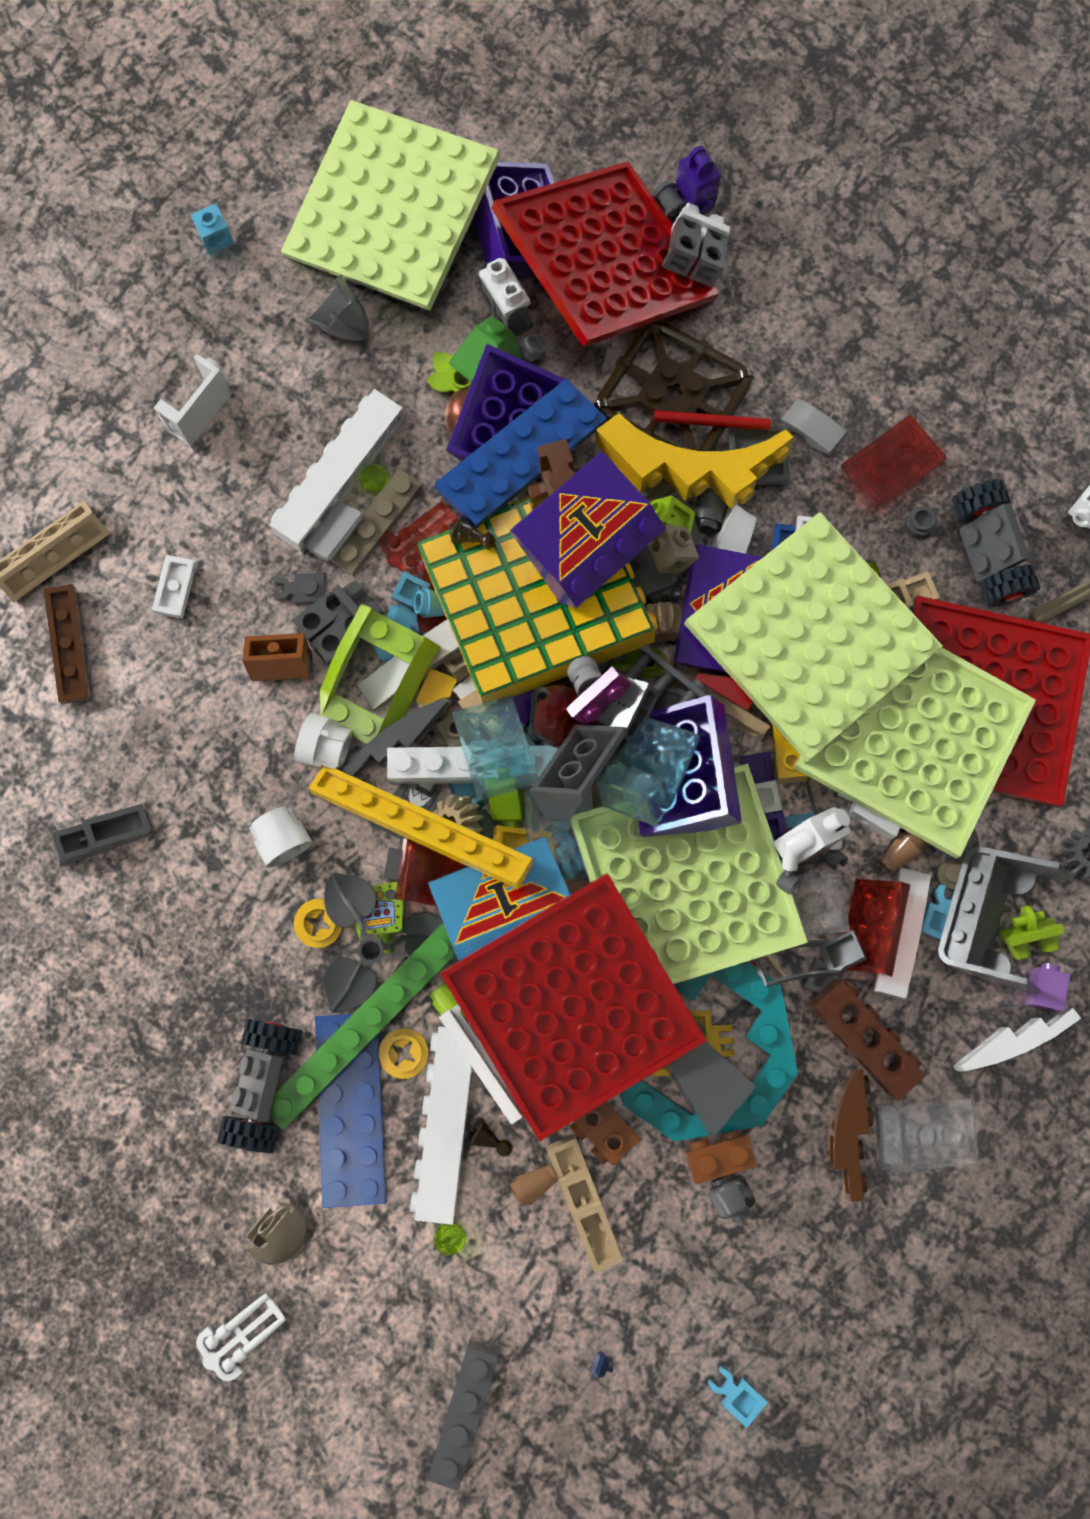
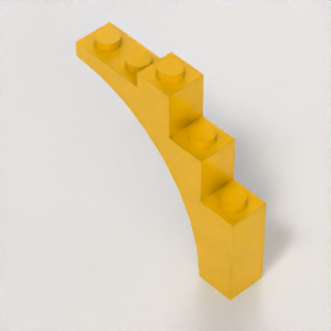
[595,413,793,509]

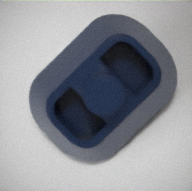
[590,1351,614,1378]

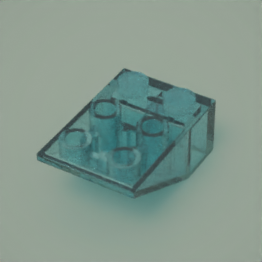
[452,695,538,801]
[596,717,700,826]

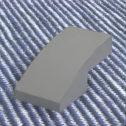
[781,398,848,456]

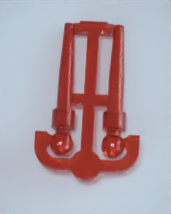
[380,501,458,576]

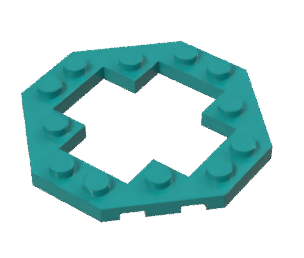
[620,962,798,1142]

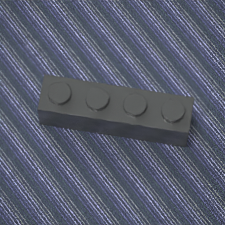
[427,1340,500,1491]

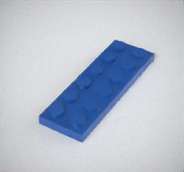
[435,378,607,529]
[315,1014,387,1208]

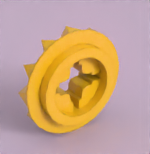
[294,899,342,948]
[379,1028,429,1079]

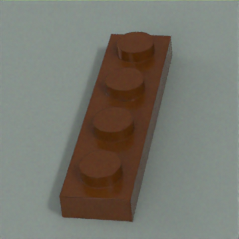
[43,584,91,705]

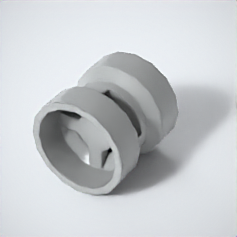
[567,656,602,696]

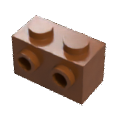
[242,633,312,681]
[569,1101,641,1166]
[684,1130,757,1184]

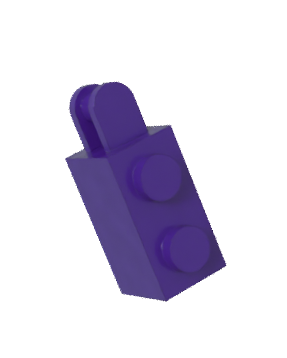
[675,145,721,215]

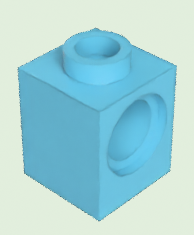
[190,203,235,255]

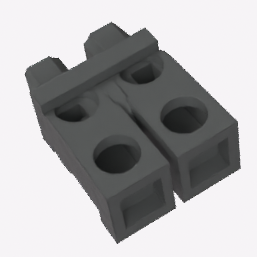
[291,581,384,668]

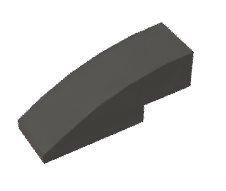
[51,804,152,867]

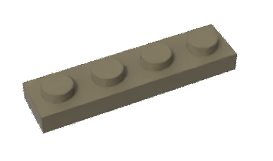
[331,468,423,577]

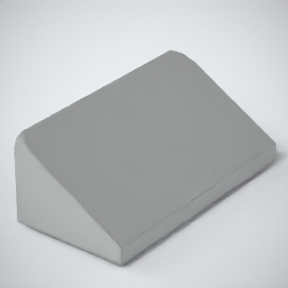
[305,502,365,561]

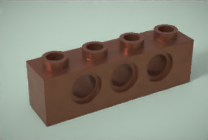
[807,979,926,1101]

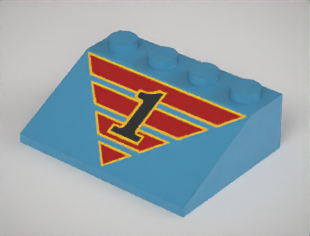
[428,836,570,961]

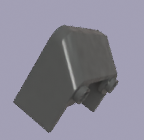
[938,846,1071,995]

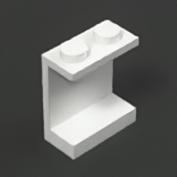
[154,354,232,447]

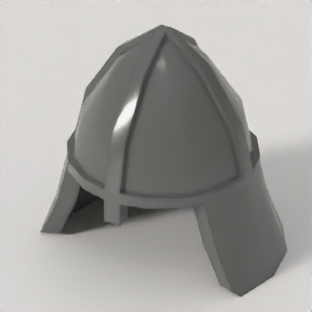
[304,275,369,341]

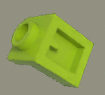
[650,496,696,533]

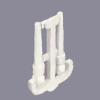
[196,1293,287,1381]

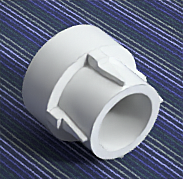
[294,712,353,769]
[249,806,313,868]

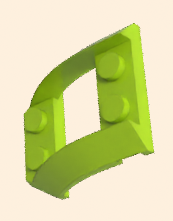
[319,604,441,744]

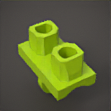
[998,905,1065,960]

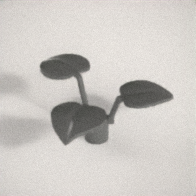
[324,873,443,1013]

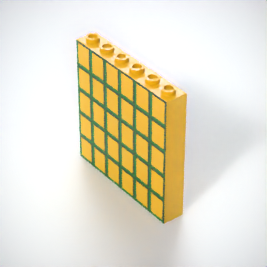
[417,500,658,709]

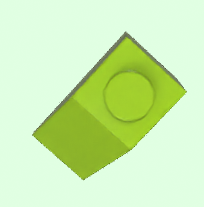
[486,778,529,828]

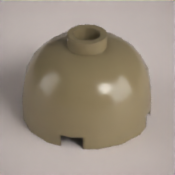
[244,1198,308,1265]

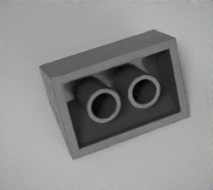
[530,725,628,820]

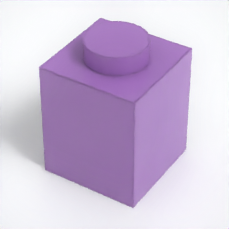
[1024,963,1070,1012]

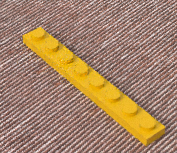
[308,766,534,889]

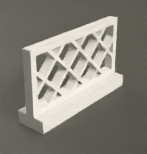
[439,1005,524,1125]

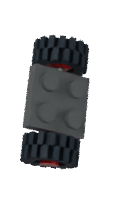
[952,479,1041,607]
[217,1019,302,1154]

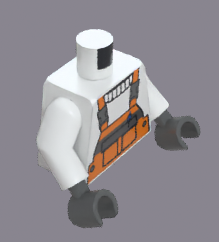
[773,807,851,895]

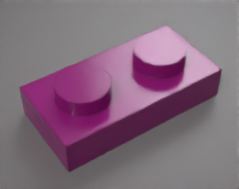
[566,666,631,725]

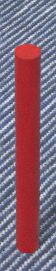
[653,410,771,430]

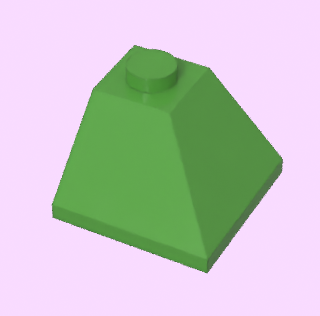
[449,316,523,382]

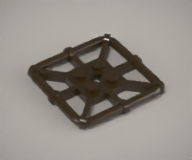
[594,321,754,451]

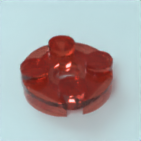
[534,685,582,748]

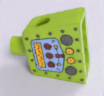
[354,881,407,955]

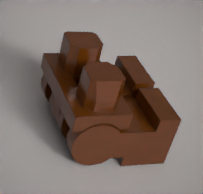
[527,439,575,511]

